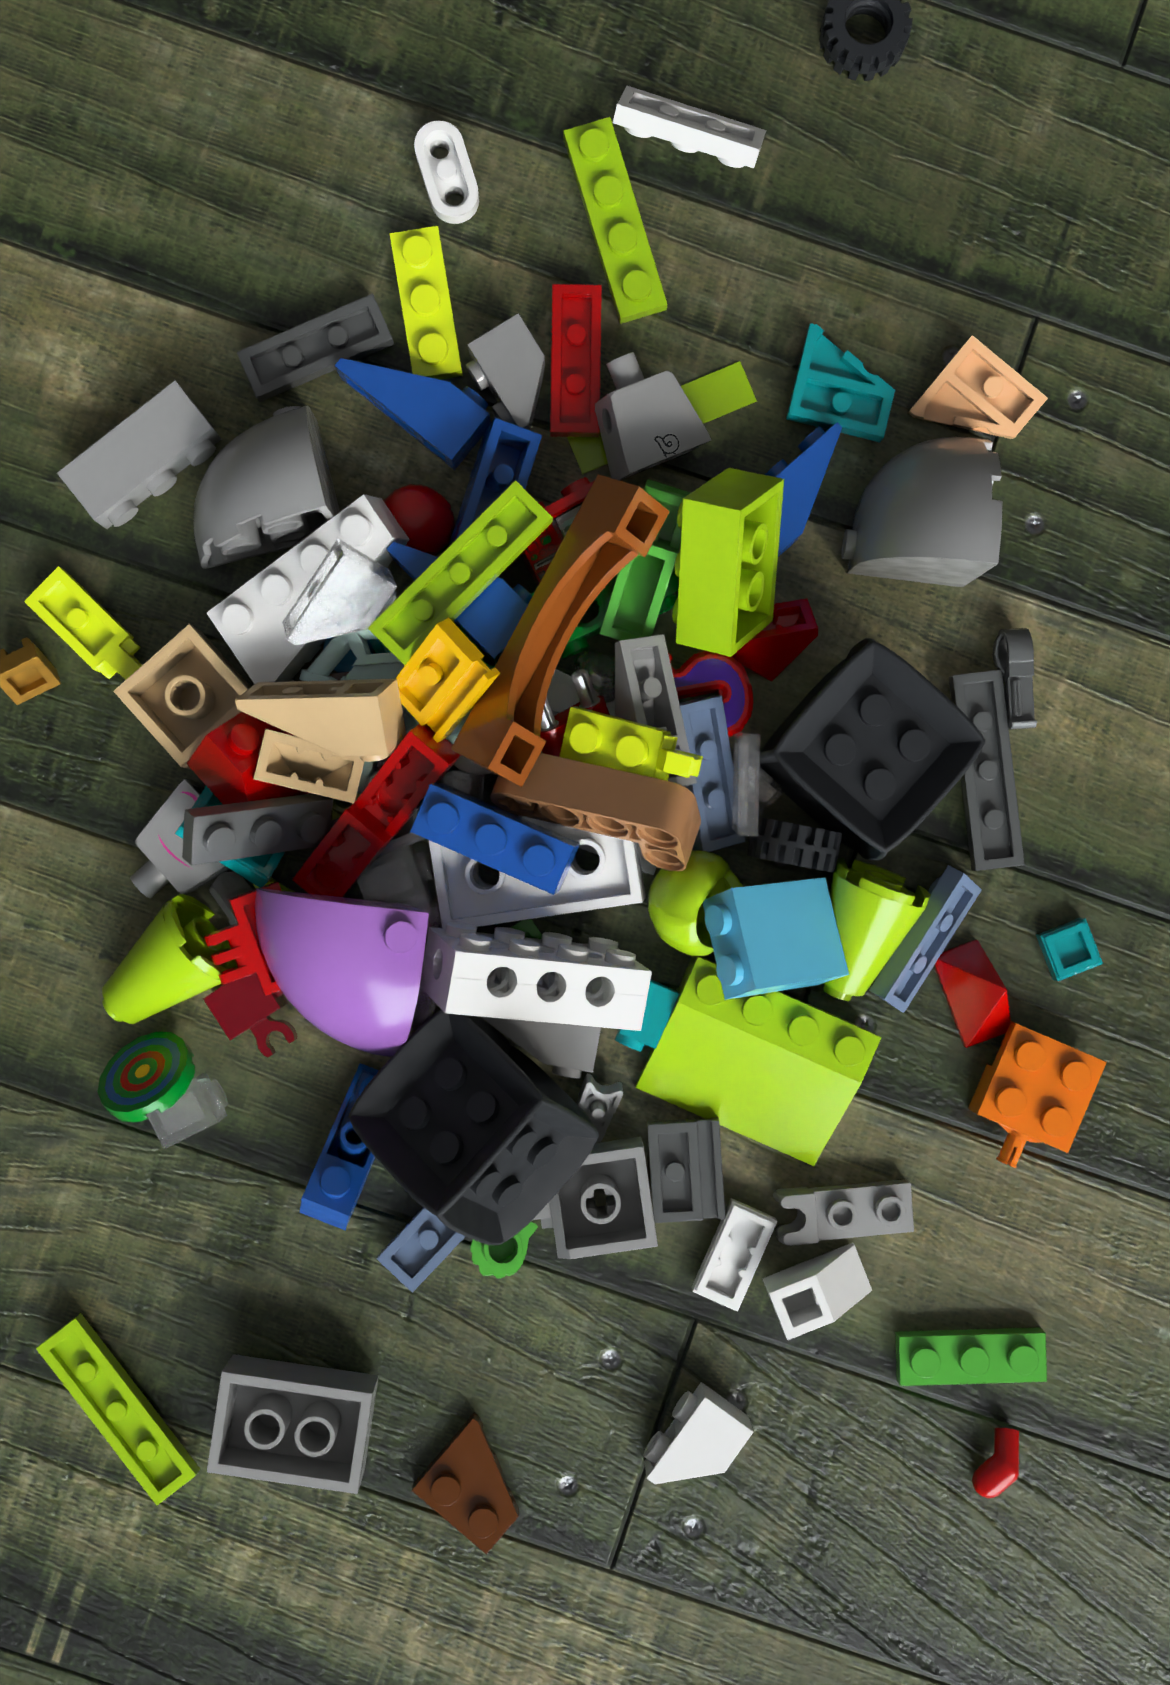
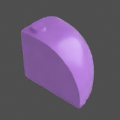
[255,888,429,1057]

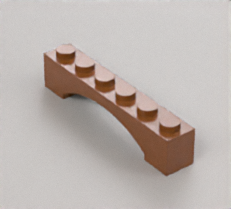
[451,474,670,787]

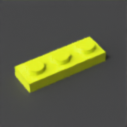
[389,226,463,380]

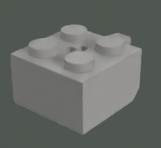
[533,1137,658,1259]

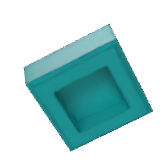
[1036,918,1103,981]

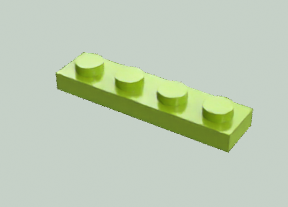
[563,117,667,324]
[368,480,553,665]
[36,1313,200,1506]

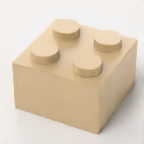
[113,624,251,769]

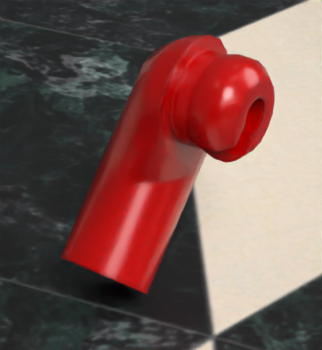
[972,1428,1019,1498]

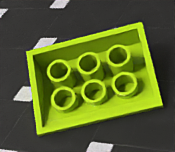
[635,956,882,1166]

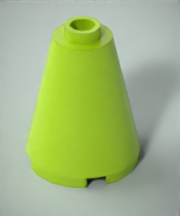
[823,858,931,1001]
[102,894,237,1024]

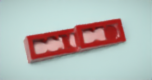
[292,724,461,898]

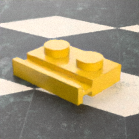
[395,617,500,743]

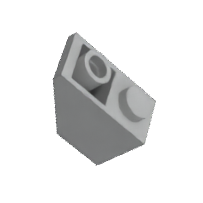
[466,313,545,431]

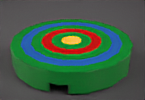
[97,1032,195,1122]

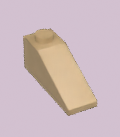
[235,679,407,762]

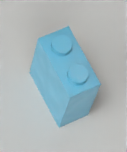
[702,877,849,1000]

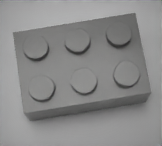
[207,1354,379,1494]

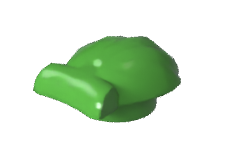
[470,1222,538,1279]

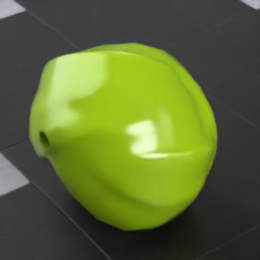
[648,850,743,956]

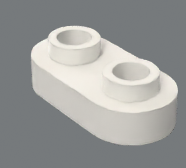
[414,120,479,224]

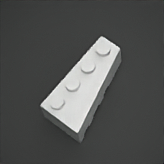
[207,494,409,684]

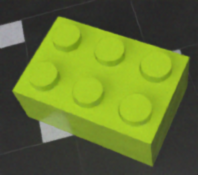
[672,468,784,657]

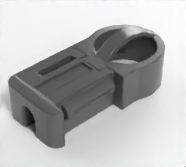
[992,628,1037,730]

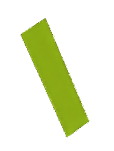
[567,361,757,474]

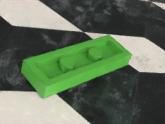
[895,1327,1047,1386]

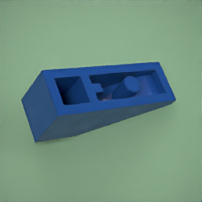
[335,358,491,471]
[387,542,532,664]

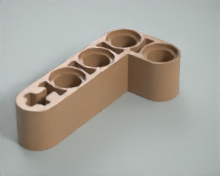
[490,753,701,871]

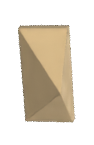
[253,729,365,803]

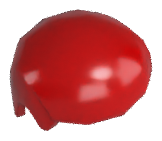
[383,484,455,556]

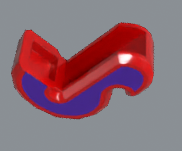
[668,651,754,738]

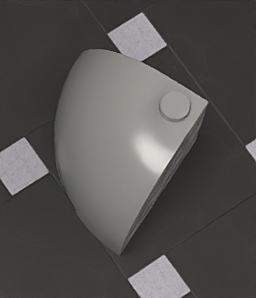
[193,406,340,569]
[841,436,1003,587]

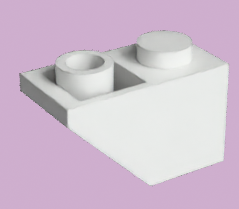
[762,1243,872,1340]
[643,1382,754,1484]

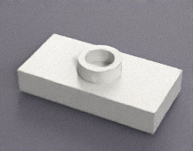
[691,1198,777,1312]

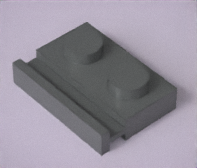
[647,1117,725,1223]

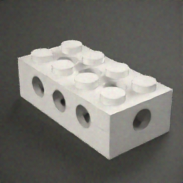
[429,816,646,929]
[420,922,652,1031]

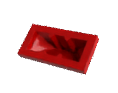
[732,598,818,682]
[934,939,1011,1048]

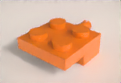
[968,1021,1107,1168]

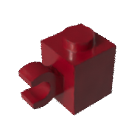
[203,973,297,1057]

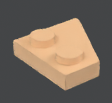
[908,335,1048,439]

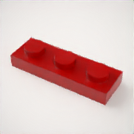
[550,284,602,437]

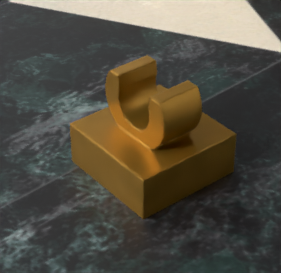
[0,637,61,705]

